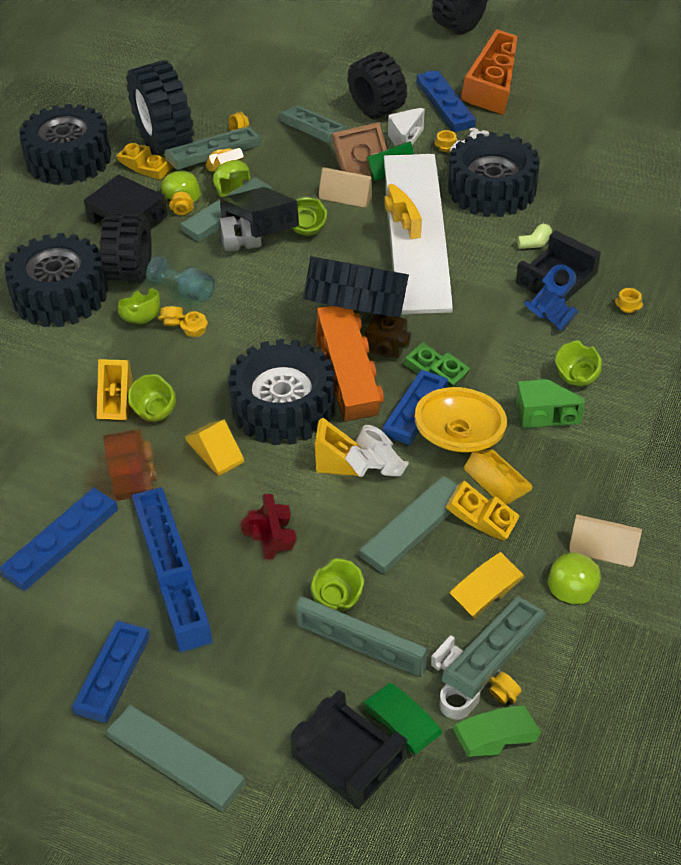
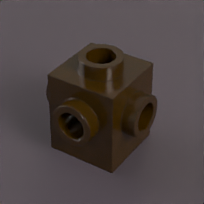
[365,314,411,359]

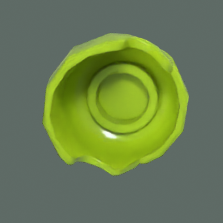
[213,160,250,197]
[160,170,201,202]
[292,197,327,237]
[118,288,160,324]
[555,340,603,387]
[128,374,176,422]
[547,552,602,604]
[311,558,364,613]

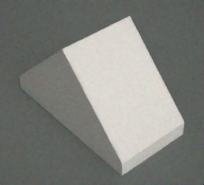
[388,108,425,146]

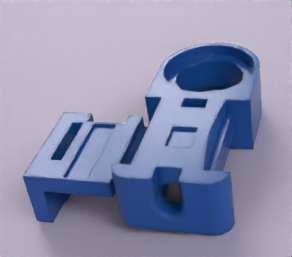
[525,265,579,331]

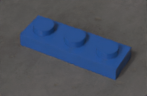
[383,370,448,445]
[72,621,150,724]

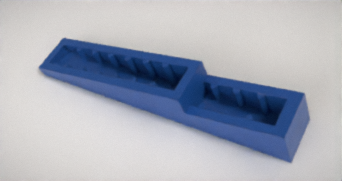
[132,487,213,653]

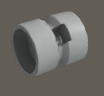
[219,216,262,252]

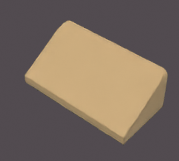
[319,167,372,208]
[569,514,642,567]

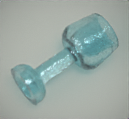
[147,255,215,302]

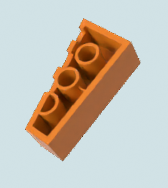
[461,29,518,115]
[315,306,384,422]

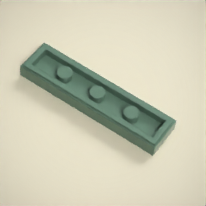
[278,105,349,143]
[165,126,262,170]
[181,177,273,242]
[359,476,457,574]
[442,596,547,699]
[296,597,427,677]
[106,705,246,812]

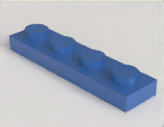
[416,70,476,132]
[0,487,118,592]

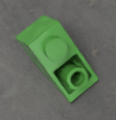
[516,379,585,428]

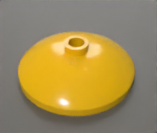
[414,387,507,453]

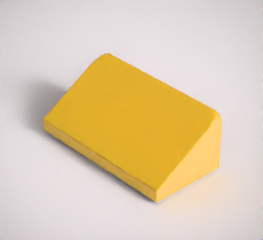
[464,449,533,505]

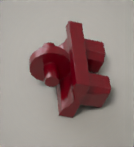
[240,493,297,560]

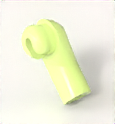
[517,223,552,249]

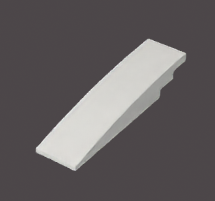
[384,154,453,314]

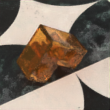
[103,429,157,501]

